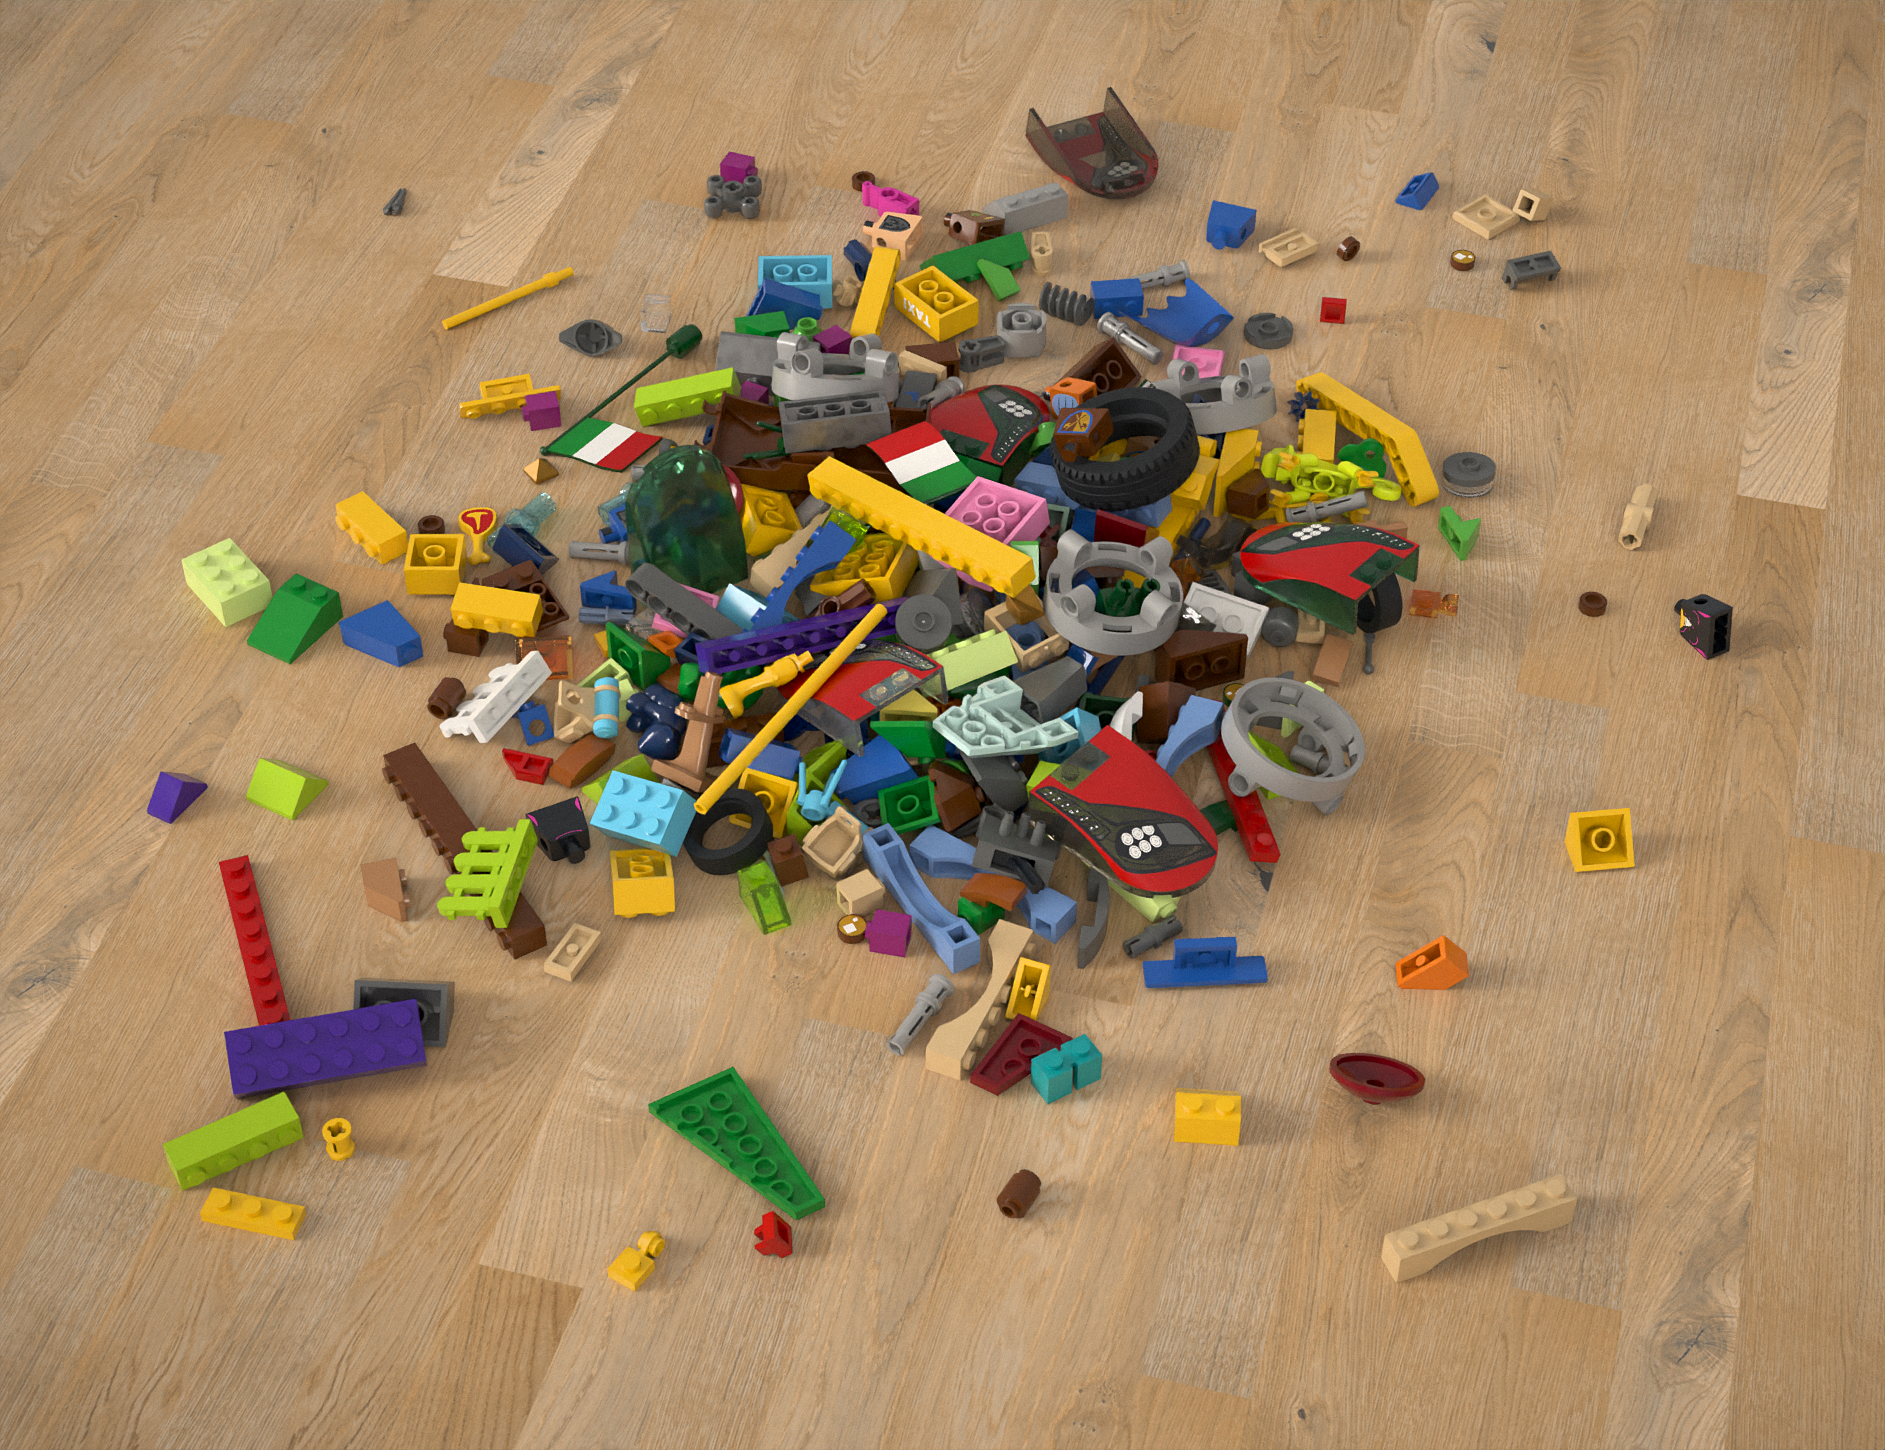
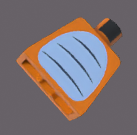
[1043,377,1097,421]

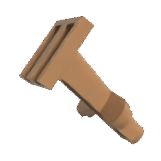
[651,671,725,793]

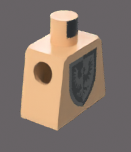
[863,212,923,261]

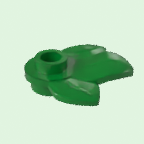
[1337,438,1387,478]

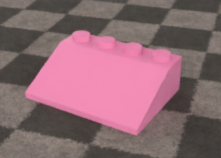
[926,476,1050,592]

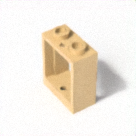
[984,595,1069,673]

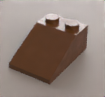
[1154,630,1248,691]

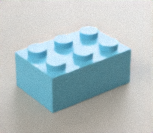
[758,255,833,309]
[590,771,696,857]

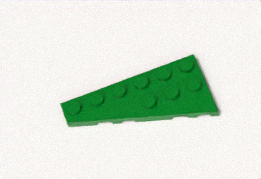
[648,1067,825,1221]

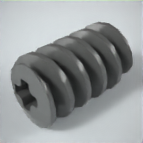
[1039,282,1094,326]

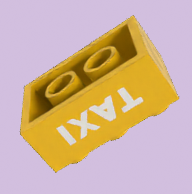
[894,266,979,343]

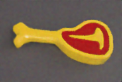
[458,507,497,566]

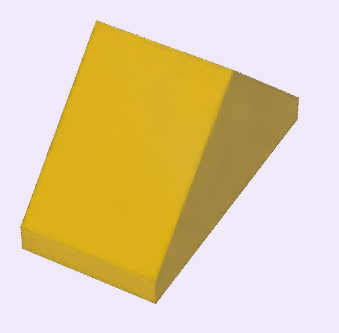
[1005,957,1051,1021]

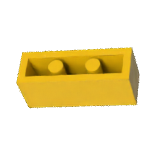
[1297,409,1337,463]
[336,491,408,565]
[450,582,543,638]

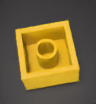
[404,534,468,595]

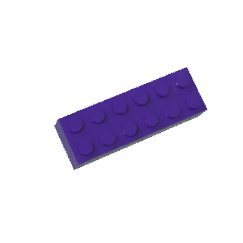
[224,999,427,1099]

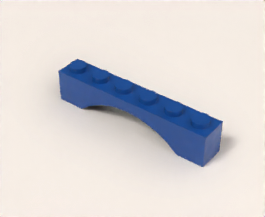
[741,520,856,670]

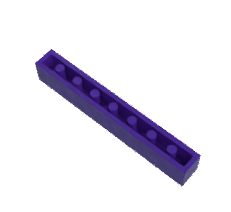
[695,596,909,674]

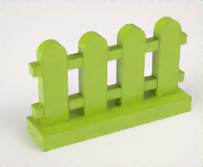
[437,819,538,928]

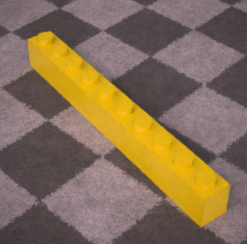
[807,456,1036,598]

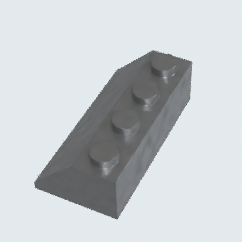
[715,331,821,397]
[778,390,891,454]

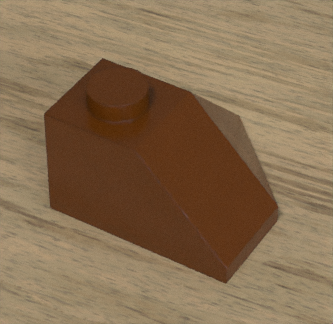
[928,760,987,832]

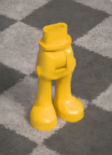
[719,651,814,719]

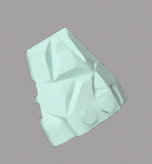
[932,676,1079,758]

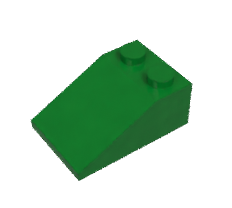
[247,573,343,664]

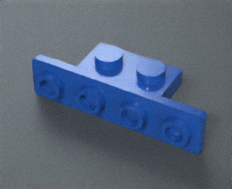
[1142,937,1268,988]

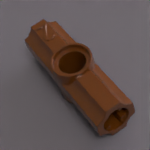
[804,578,877,619]

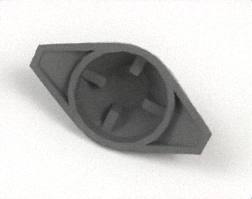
[559,319,622,356]

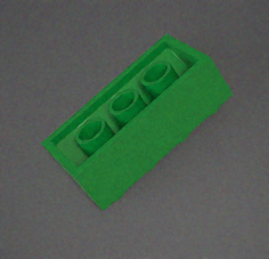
[919,231,1030,284]

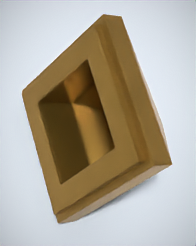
[523,458,559,485]

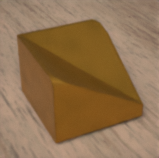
[1006,584,1044,626]

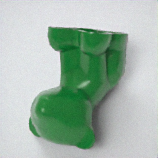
[678,662,765,711]

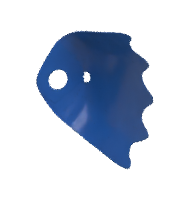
[1118,279,1235,347]

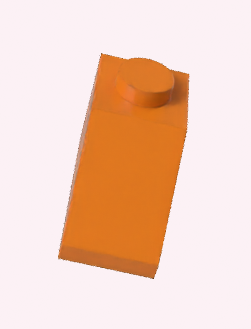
[1395,935,1469,990]

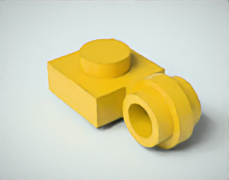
[608,1230,665,1292]

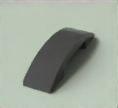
[1078,859,1110,969]

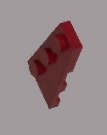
[970,1013,1073,1096]

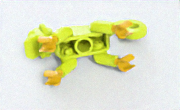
[1261,444,1402,524]

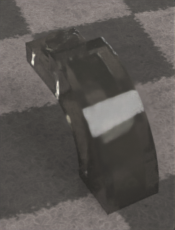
[1176,515,1259,570]

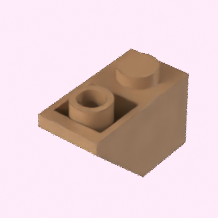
[360,858,411,922]

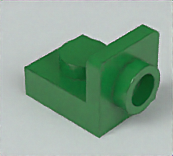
[957,897,1005,935]

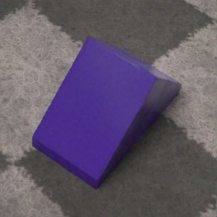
[147,771,208,824]

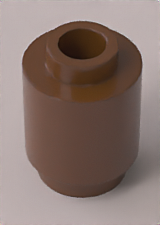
[427,677,466,719]
[997,1169,1041,1218]

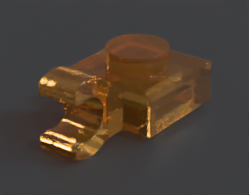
[1409,589,1459,618]

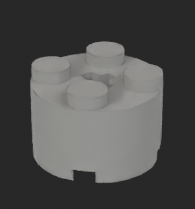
[997,303,1047,358]

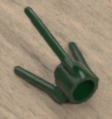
[743,421,792,460]

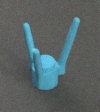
[797,760,847,821]

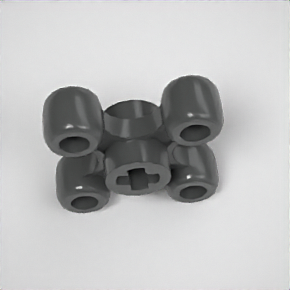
[704,175,762,219]

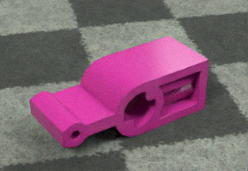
[862,181,919,217]

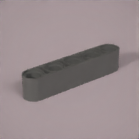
[625,563,743,640]

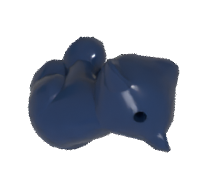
[626,684,688,760]

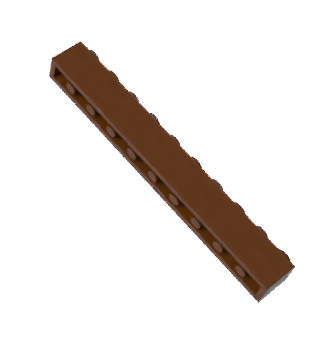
[382,742,547,960]

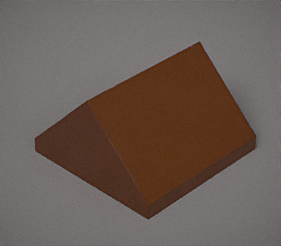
[1137,681,1196,744]

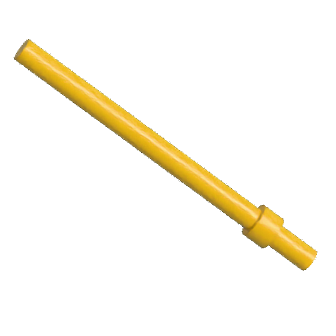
[442,267,574,330]

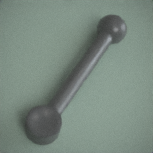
[1363,633,1375,675]

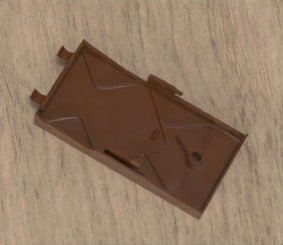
[693,391,931,497]

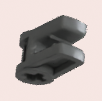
[958,335,1005,373]

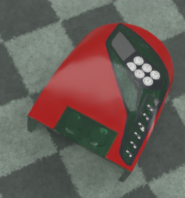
[931,385,1050,487]
[1240,522,1420,635]

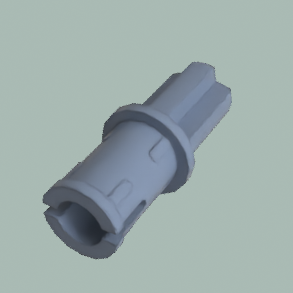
[579,606,634,628]

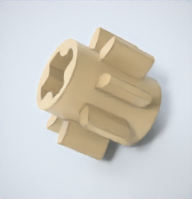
[833,276,863,307]

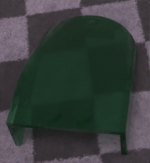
[625,445,748,618]

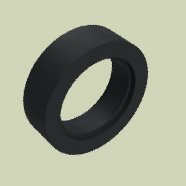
[1340,551,1403,634]
[683,788,773,875]

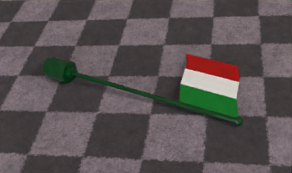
[540,324,702,473]
[753,421,983,563]

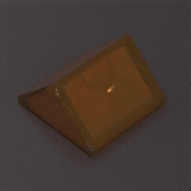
[515,635,574,680]

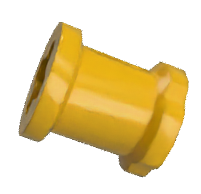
[322,1118,356,1161]

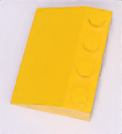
[810,533,919,605]

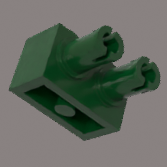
[1094,578,1160,633]

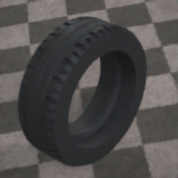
[1050,387,1200,511]

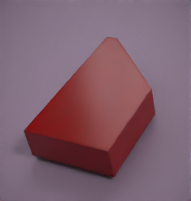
[502,748,554,785]

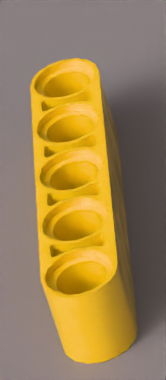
[850,246,901,347]

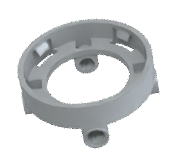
[772,332,900,403]
[1148,354,1277,435]
[1043,529,1183,655]
[1221,677,1365,816]

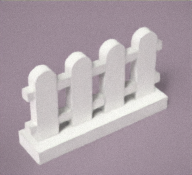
[439,651,552,743]

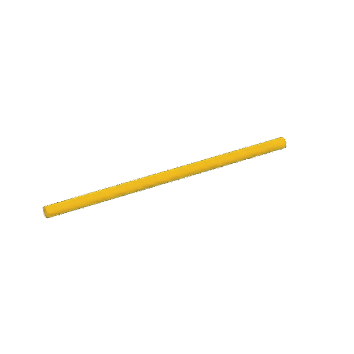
[694,604,887,814]

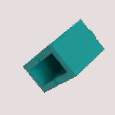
[1031,1034,1102,1104]

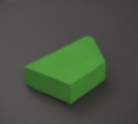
[976,259,1020,302]

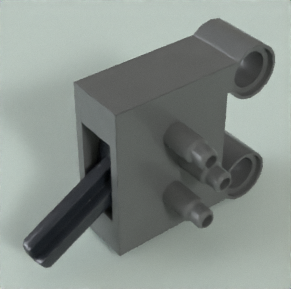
[971,806,1066,894]

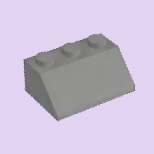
[983,182,1068,236]

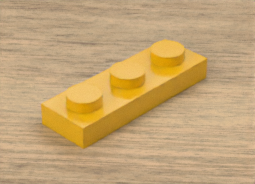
[200,1187,307,1240]

